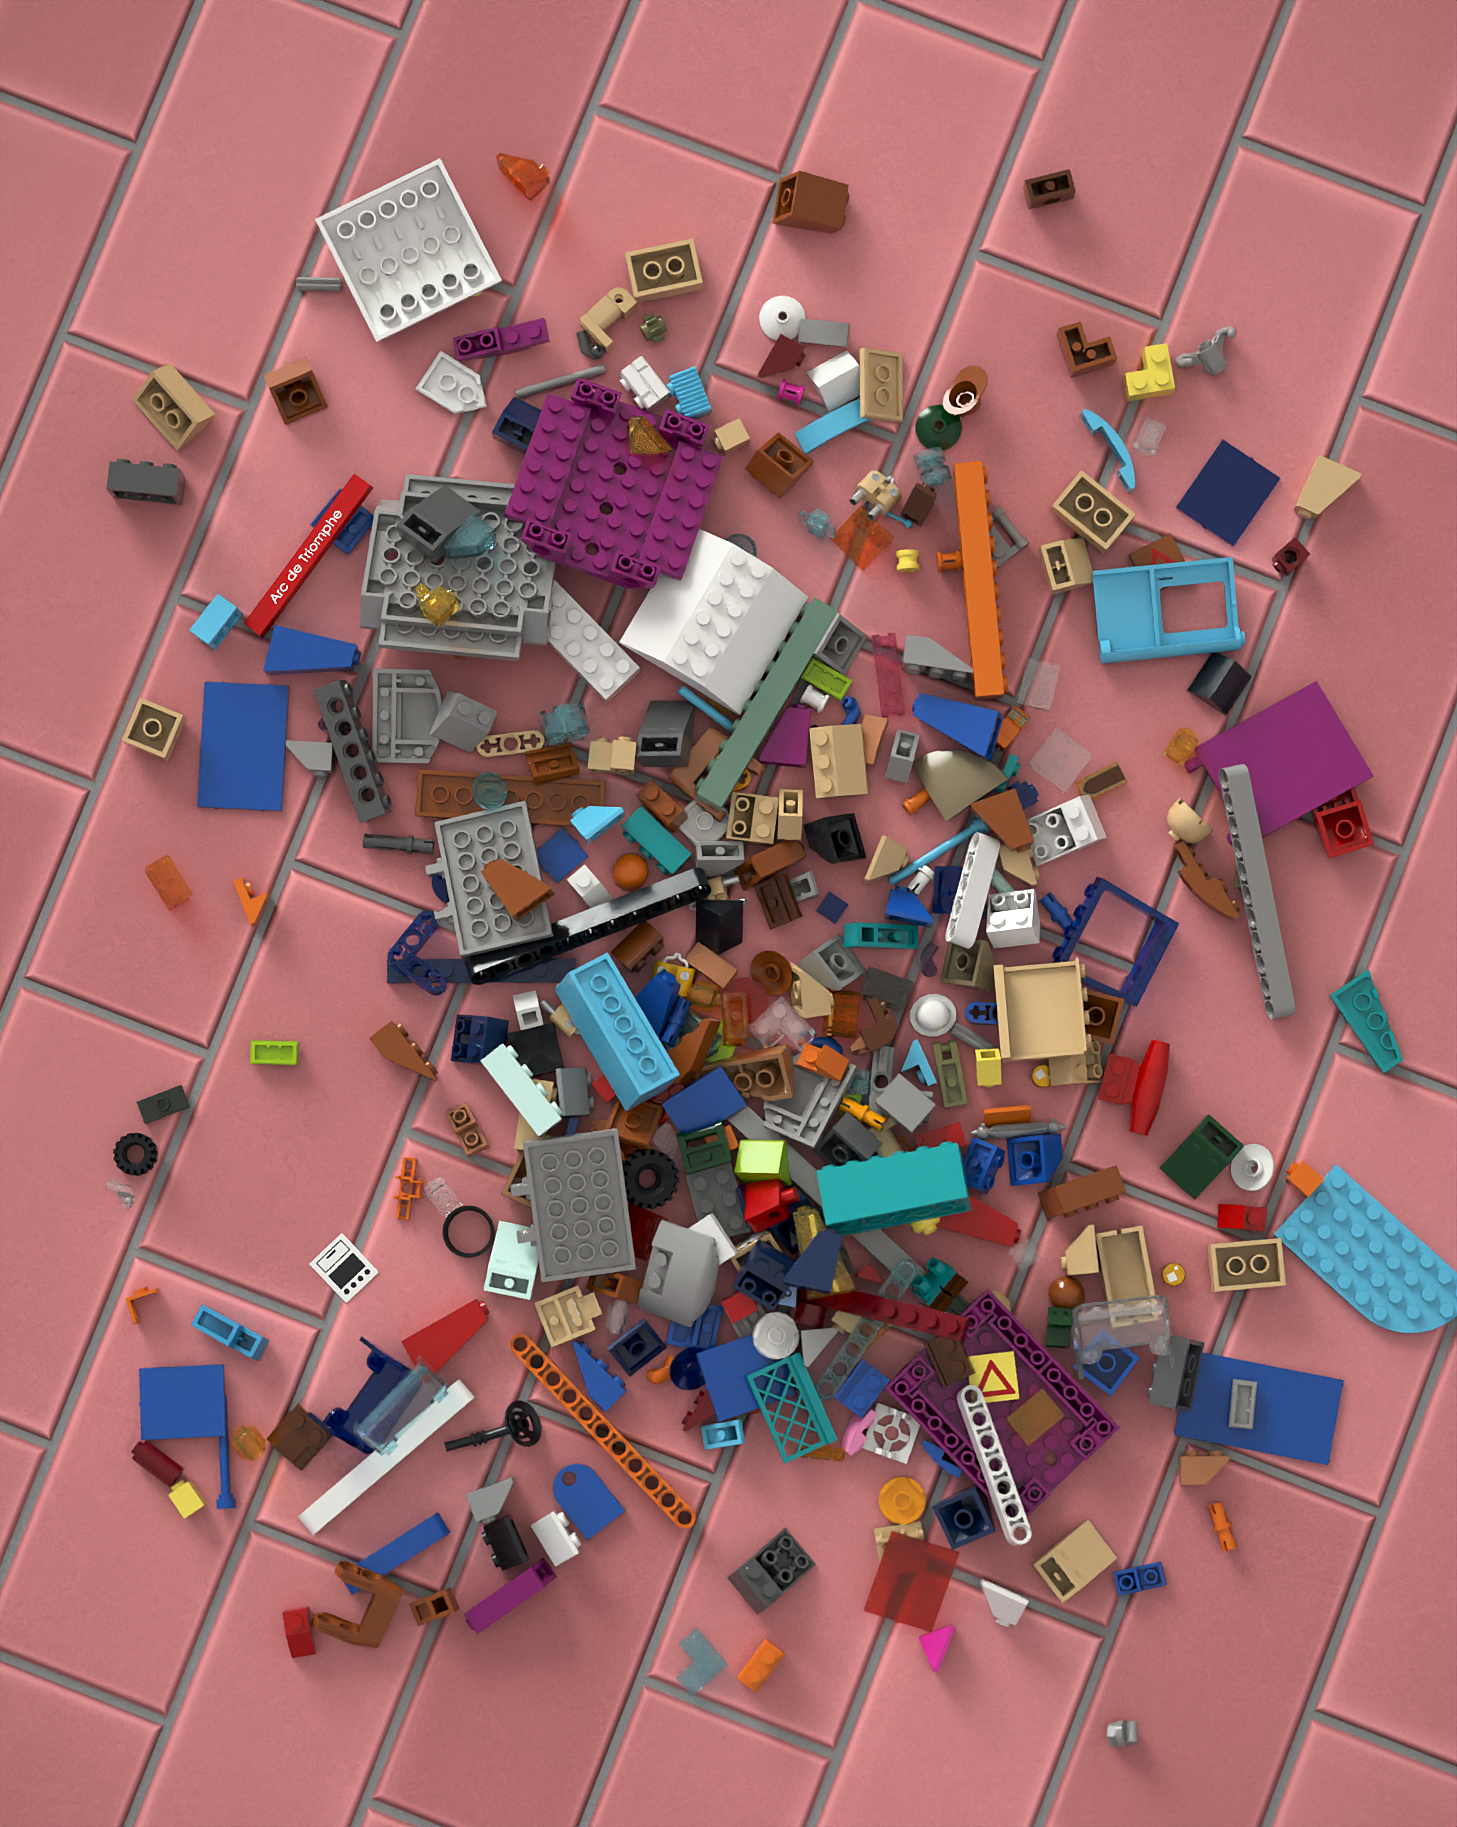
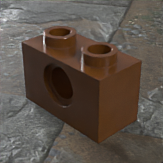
[1023,169,1076,209]

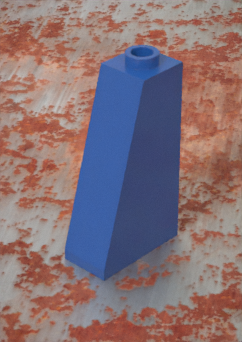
[263,625,361,675]
[912,693,1004,761]

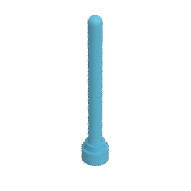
[888,817,989,885]

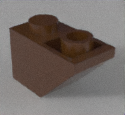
[901,483,937,527]

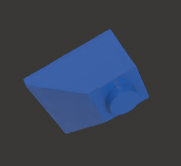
[884,886,933,928]
[1007,1134,1063,1186]

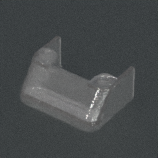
[1073,1295,1175,1380]

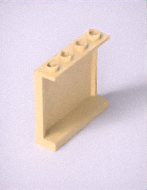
[993,957,1092,1063]

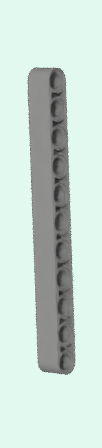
[1219,764,1296,1020]
[726,1105,928,1292]

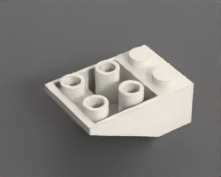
[1027,795,1107,866]

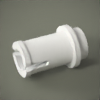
[906,865,935,896]

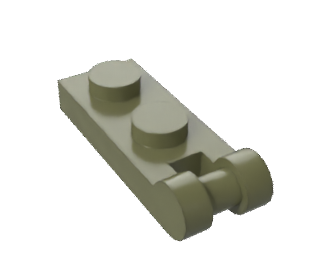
[932,1039,968,1108]

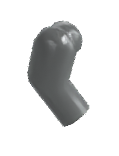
[576,330,605,360]

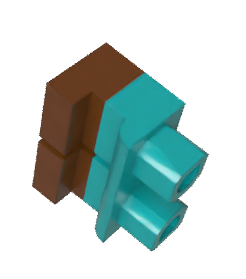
[911,1258,968,1312]

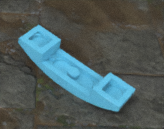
[794,398,873,455]
[1080,409,1135,494]

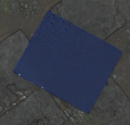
[1176,440,1280,547]

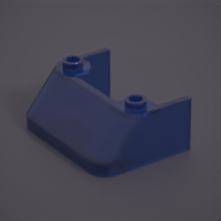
[307,1337,422,1454]

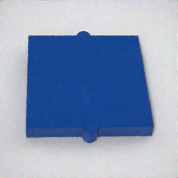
[536,828,588,883]

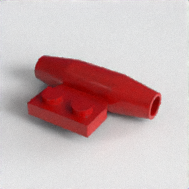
[1098,1040,1170,1136]

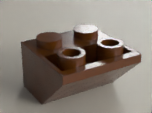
[611,921,664,973]

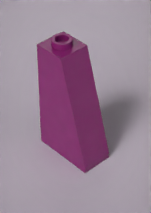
[464,1557,557,1634]

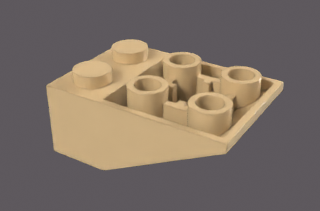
[1032,1520,1117,1603]

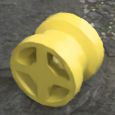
[896,549,920,572]

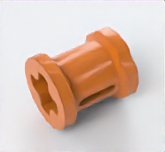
[936,550,962,573]

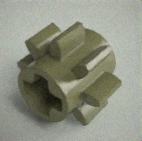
[640,313,668,343]

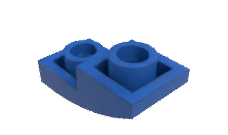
[1113,1561,1167,1596]

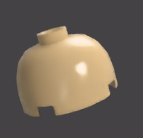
[1167,798,1213,844]

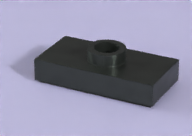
[137,1085,190,1124]

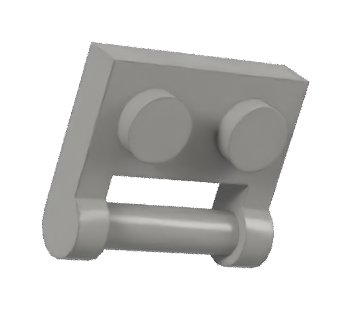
[989,506,1029,568]

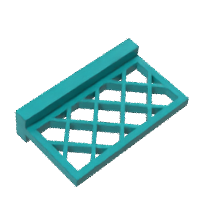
[745,1352,838,1464]

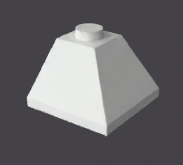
[980,1578,1028,1628]

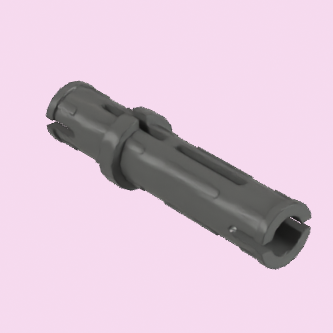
[363,833,435,855]

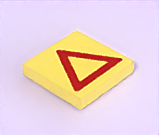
[969,1351,1019,1403]

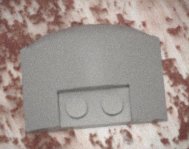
[372,668,442,763]
[763,1046,857,1149]
[638,1220,719,1327]

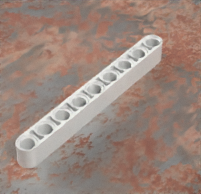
[298,1379,475,1535]

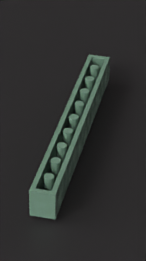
[695,597,839,812]

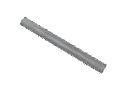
[515,364,606,399]

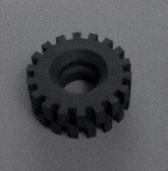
[622,1149,679,1209]

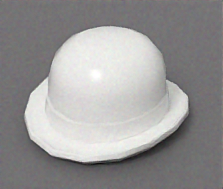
[910,994,956,1037]

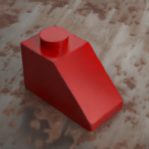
[282,1606,316,1658]

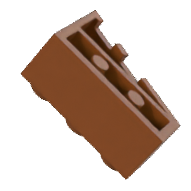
[1037,1165,1126,1219]

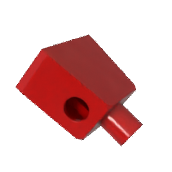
[745,1179,800,1233]

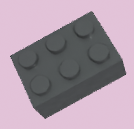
[106,459,186,505]
[685,1162,751,1238]
[1148,1333,1204,1413]

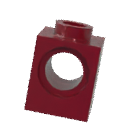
[1271,537,1310,576]

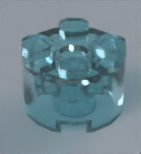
[539,702,590,746]

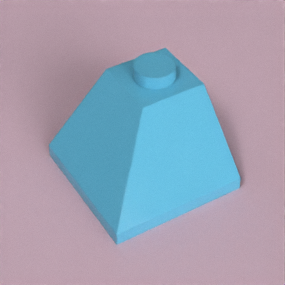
[570,806,625,845]

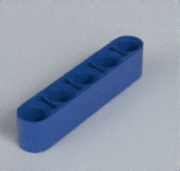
[344,1512,451,1595]

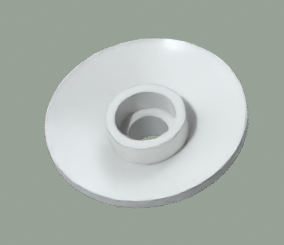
[759,296,806,341]
[1231,1144,1274,1191]

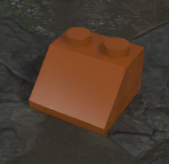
[264,357,328,425]
[745,432,814,498]

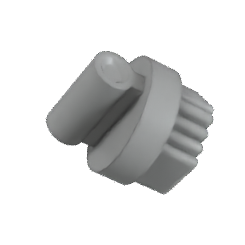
[1107,1720,1138,1748]

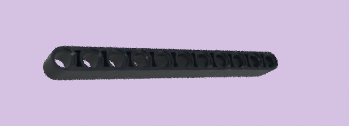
[465,868,711,985]

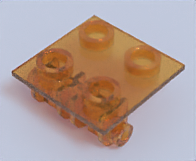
[830,505,894,571]

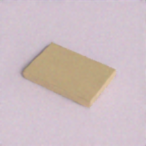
[860,347,903,423]

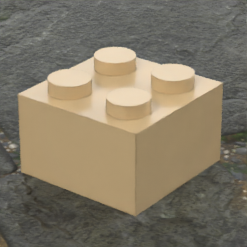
[121,698,187,762]

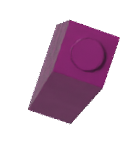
[759,704,811,768]

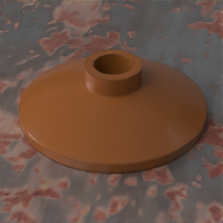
[751,950,793,996]

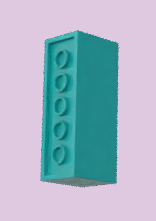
[817,1142,972,1236]

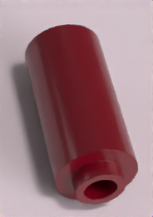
[131,1440,185,1487]

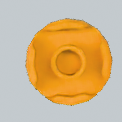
[878,1476,926,1524]

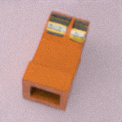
[995,706,1031,752]

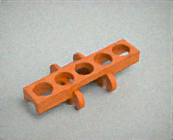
[393,1157,425,1220]

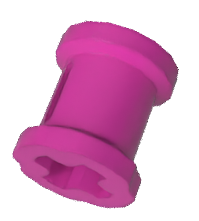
[777,379,805,406]

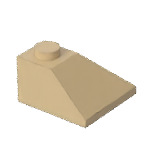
[863,835,909,885]
[790,963,834,1018]
[1061,1225,1099,1276]

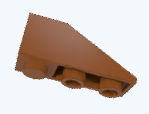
[666,1018,721,1085]

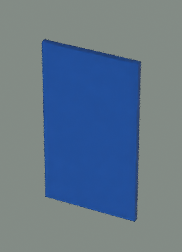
[1174,1353,1344,1465]

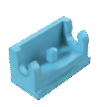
[189,593,243,650]

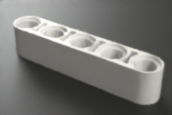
[945,832,1000,949]

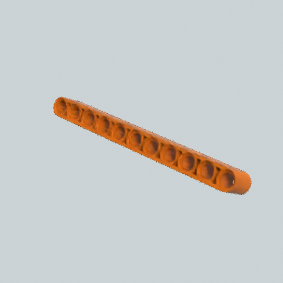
[510,1334,696,1529]

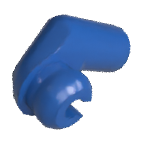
[841,696,861,725]
[811,1037,843,1055]

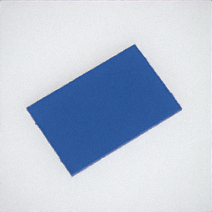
[197,682,289,811]

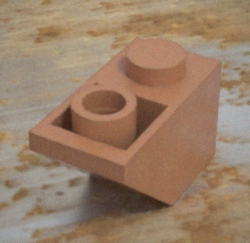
[1178,1451,1229,1485]

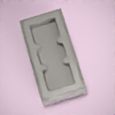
[1228,1379,1257,1429]

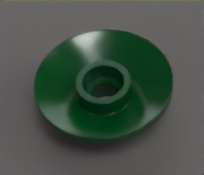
[915,405,962,451]

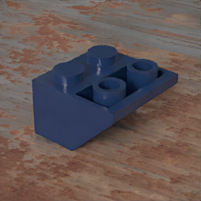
[492,397,541,454]
[451,1014,509,1066]
[733,1239,796,1311]

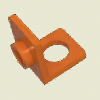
[126,1287,160,1324]

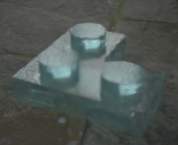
[676,1628,728,1696]

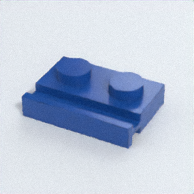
[834,1359,890,1418]

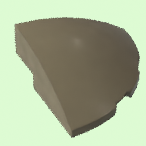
[913,749,1008,821]

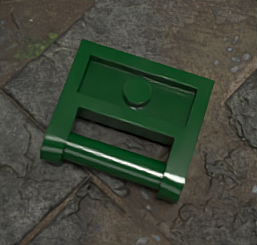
[677,1120,733,1174]

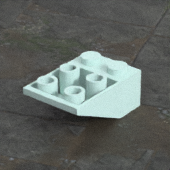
[484,1221,539,1300]

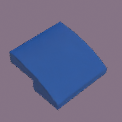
[310,489,374,554]
[665,1304,723,1351]

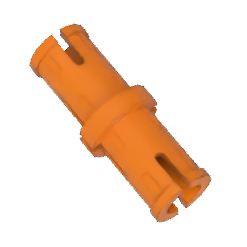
[1208,1501,1237,1552]

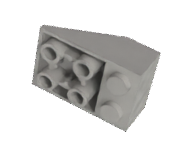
[901,635,973,683]

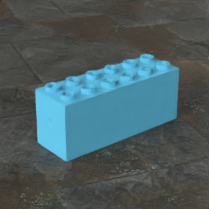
[555,953,680,1111]

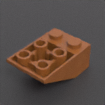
[369,1021,438,1081]

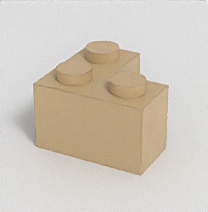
[588,737,637,776]

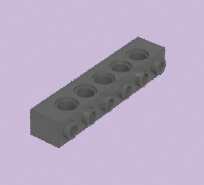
[314,680,392,823]

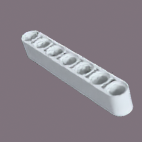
[957,1385,1031,1546]

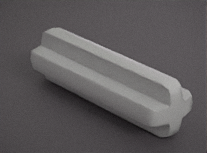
[296,277,342,291]
[951,1023,995,1050]

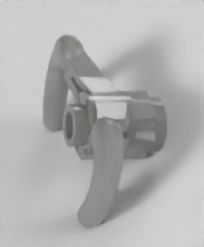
[1175,326,1237,375]

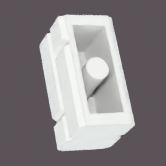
[619,356,670,412]

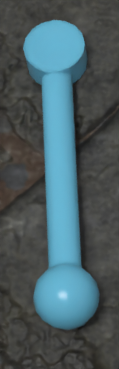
[869,503,913,528]

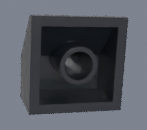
[481,1514,529,1571]

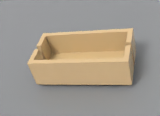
[1095,1226,1160,1328]

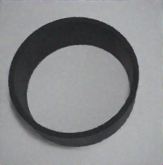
[442,1206,494,1258]

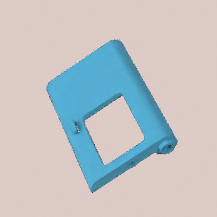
[1093,557,1245,664]

